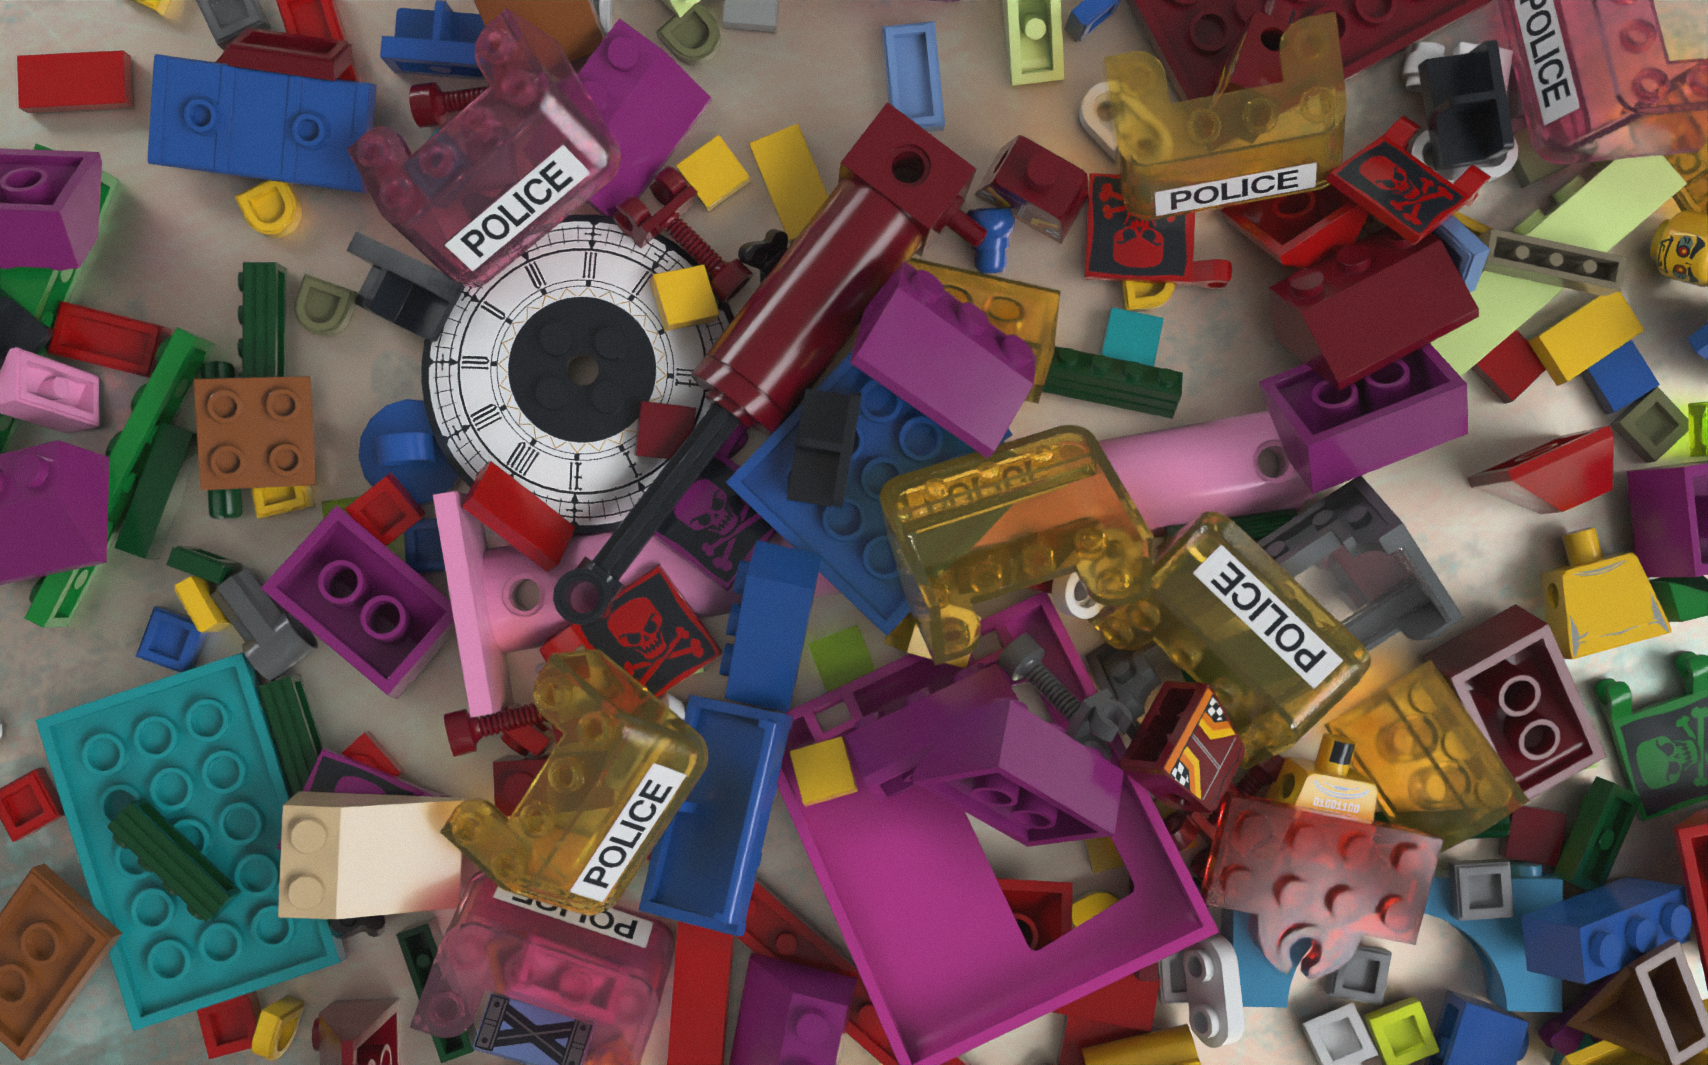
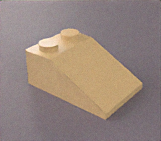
[278,791,466,919]

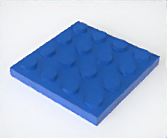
[726,349,1023,636]

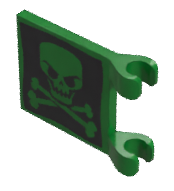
[1593,651,1708,822]

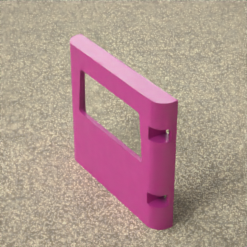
[777,592,1219,1065]

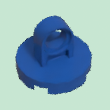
[358,399,460,506]

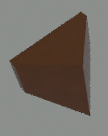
[1565,939,1708,1065]

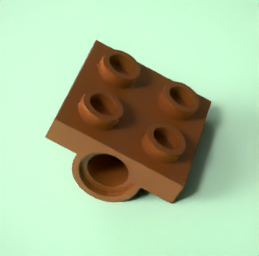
[194,376,316,490]

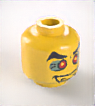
[1650,210,1708,287]

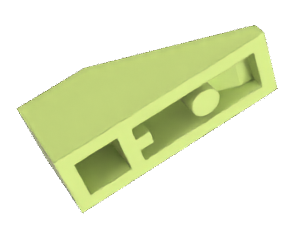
[1001,0,1064,86]

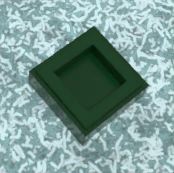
[166,546,243,584]

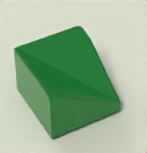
[1649,576,1708,622]

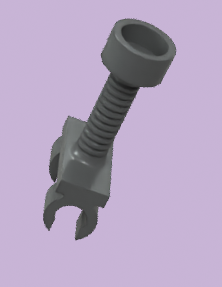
[998,634,1132,761]

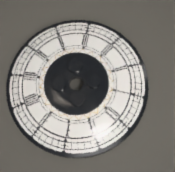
[421,214,734,534]

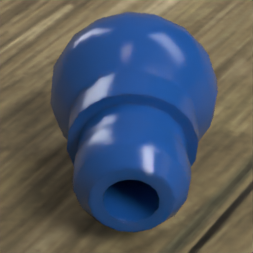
[967,207,1015,273]

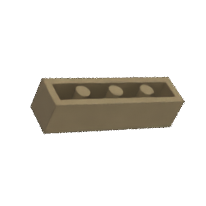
[1479,228,1627,296]

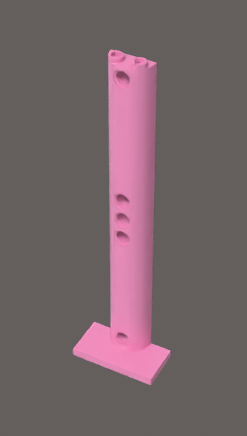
[433,411,1315,717]

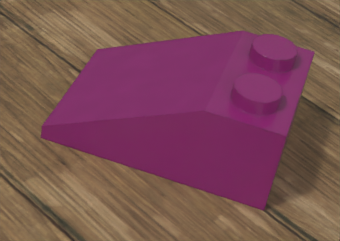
[1627,460,1708,578]

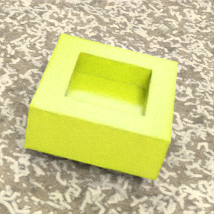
[1363,996,1440,1065]

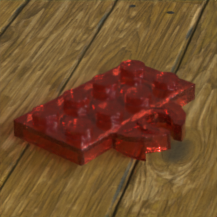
[1200,791,1443,979]

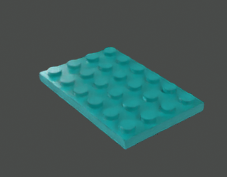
[35,652,347,1031]

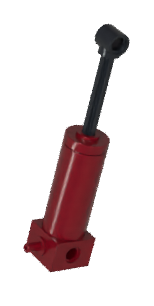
[553,102,988,626]

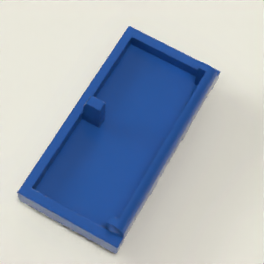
[147,54,377,193]
[638,695,793,936]

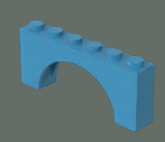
[1221,857,1563,1012]

